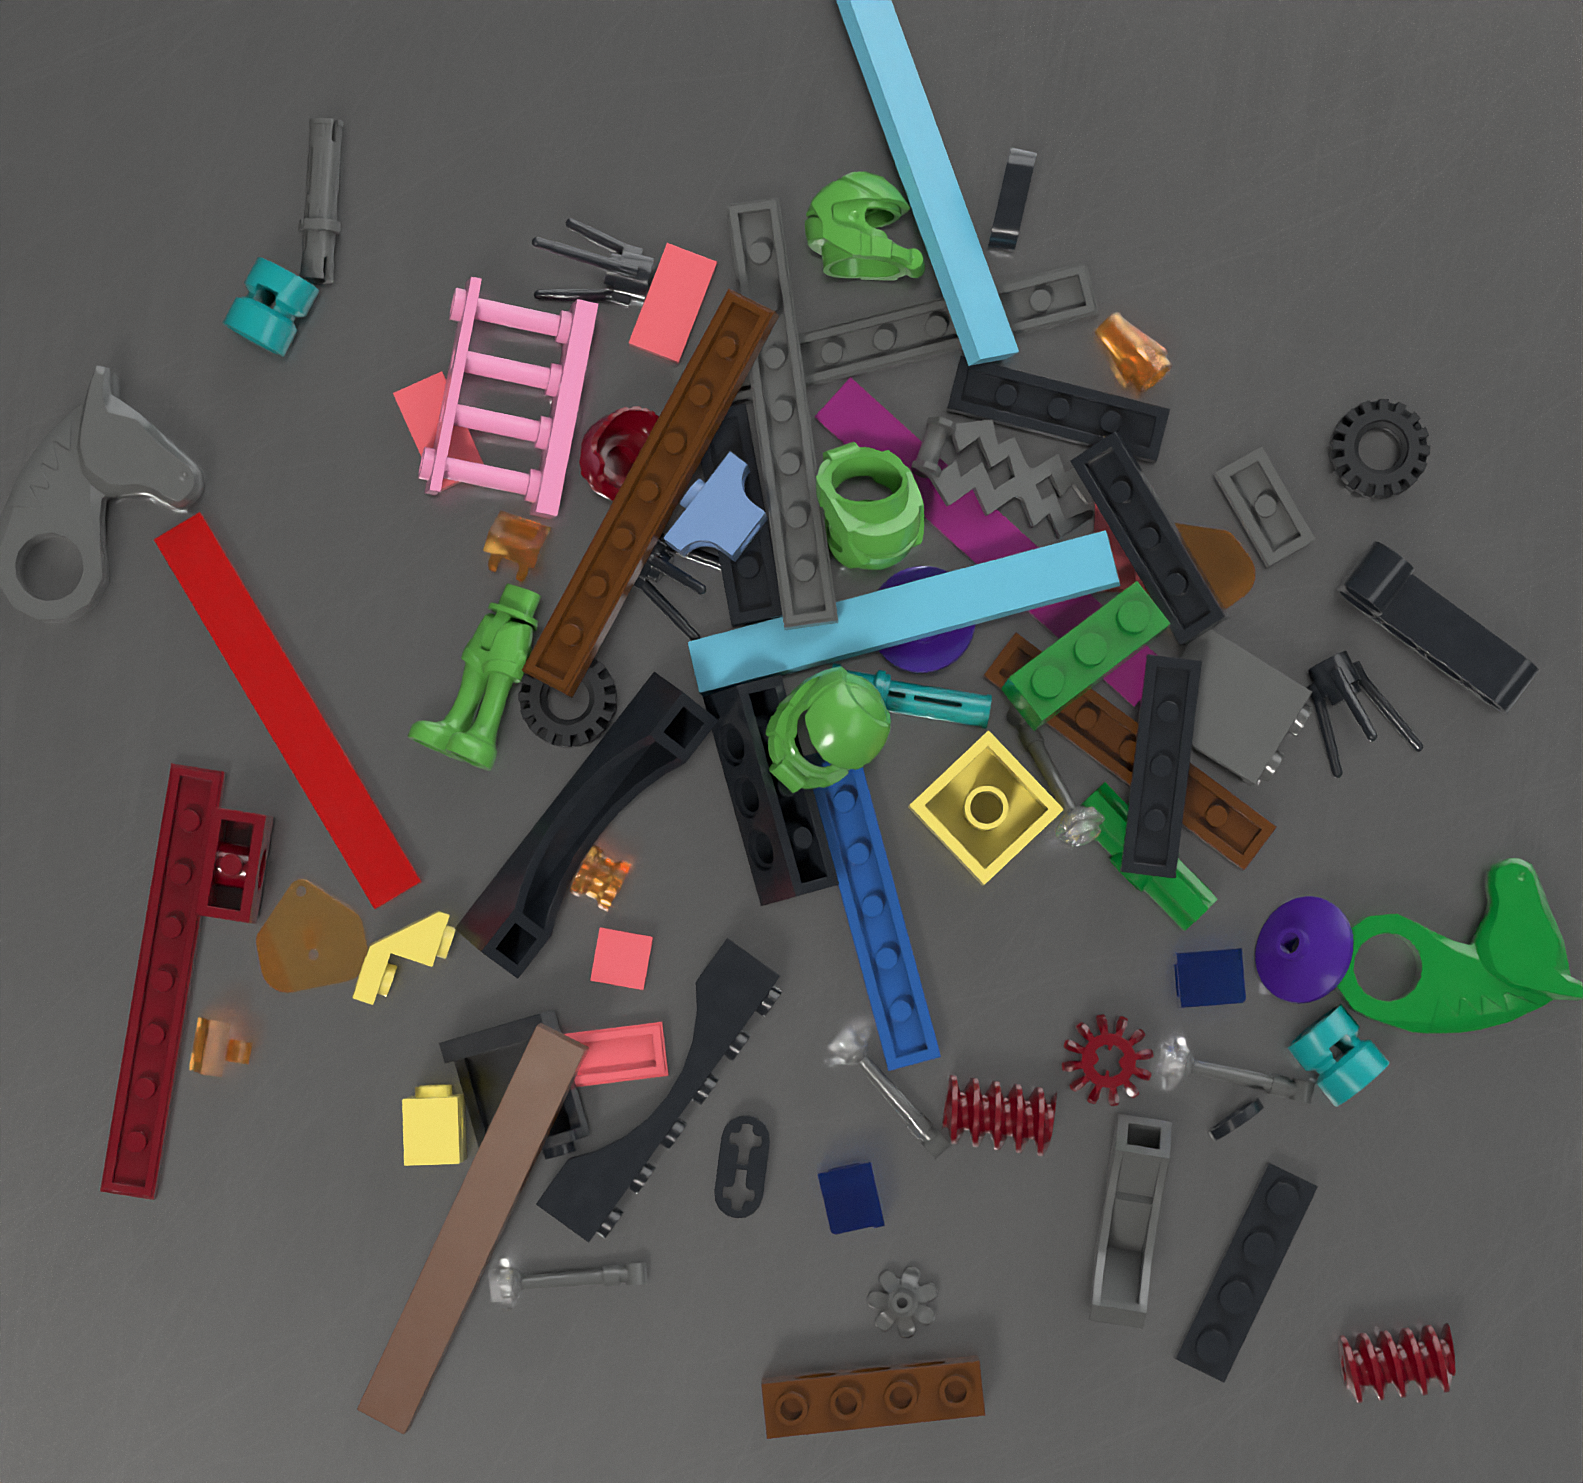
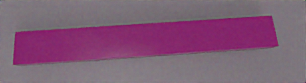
[814,377,1157,707]

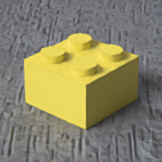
[908,730,1064,886]

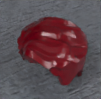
[579,406,659,501]

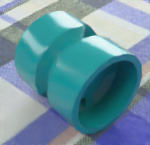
[222,257,320,357]
[1286,1004,1390,1107]

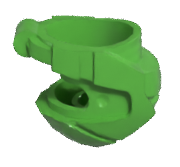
[805,171,926,280]
[816,442,924,570]
[765,667,891,793]

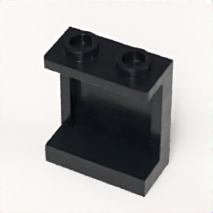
[439,1010,590,1160]

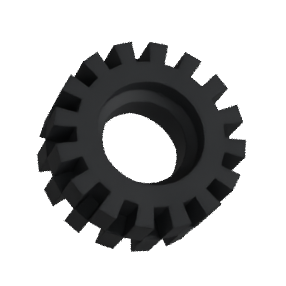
[1328,399,1431,500]
[518,658,617,748]

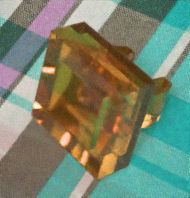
[483,510,551,581]
[189,1016,252,1077]

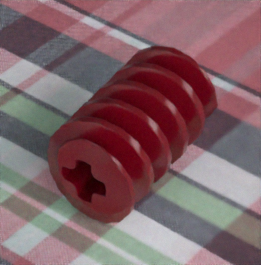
[941,1074,1057,1156]
[1338,1323,1456,1404]

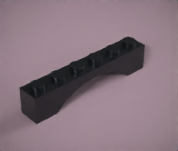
[454,672,719,979]
[536,938,783,1243]

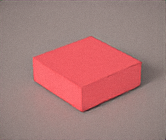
[590,927,654,990]

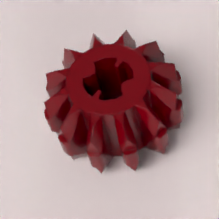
[1061,1014,1154,1106]

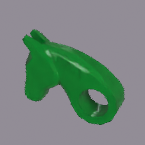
[1334,858,1583,1034]

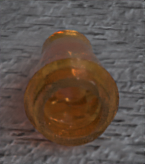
[1095,312,1173,393]

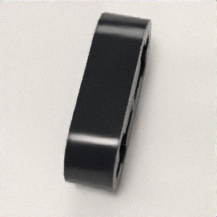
[988,147,1037,252]
[714,1115,770,1218]

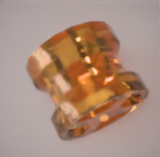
[569,845,632,912]

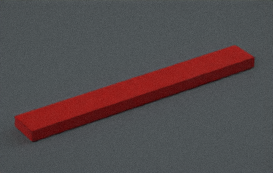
[153,512,422,910]

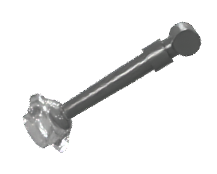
[1007,706,1105,847]
[827,1024,951,1159]
[1157,1035,1315,1104]
[488,1257,647,1312]

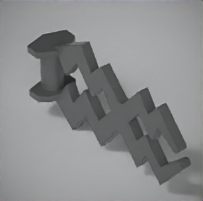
[911,416,1094,538]

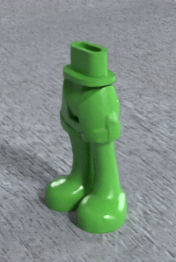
[407,583,541,771]

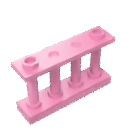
[418,277,598,519]

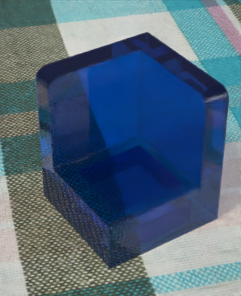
[1172,948,1246,1008]
[817,1160,885,1235]

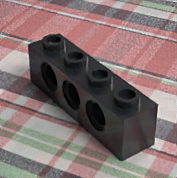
[703,675,839,906]

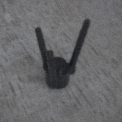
[532,218,655,306]
[634,533,721,641]
[1306,651,1423,778]

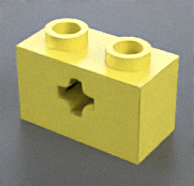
[402,1084,467,1166]

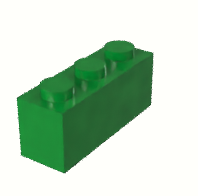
[1001,581,1171,731]

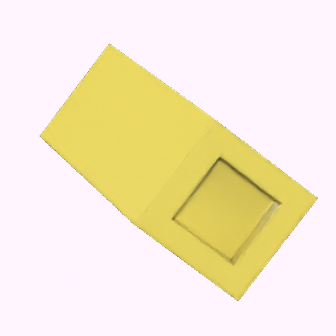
[352,911,455,1005]

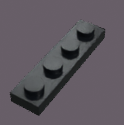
[947,356,1170,463]
[701,404,783,627]
[1070,432,1230,646]
[1120,654,1202,879]
[1174,1162,1318,1383]

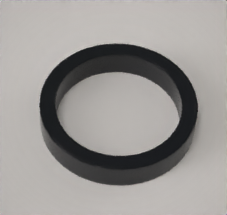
[1208,1098,1264,1141]

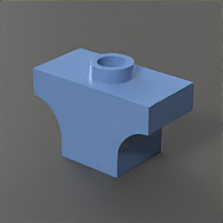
[664,452,768,562]

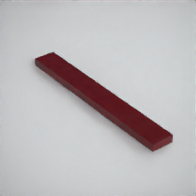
[100,763,227,1200]

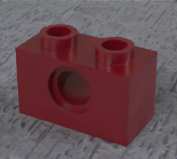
[195,807,274,924]

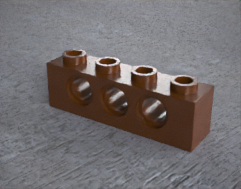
[761,1355,985,1439]

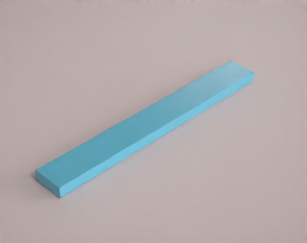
[836,0,1019,366]
[688,530,1121,697]

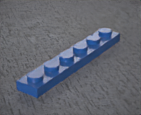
[804,753,941,1071]

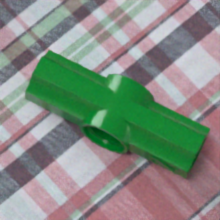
[1077,782,1218,931]

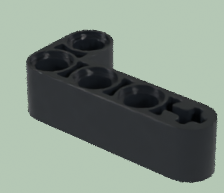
[1337,541,1539,714]

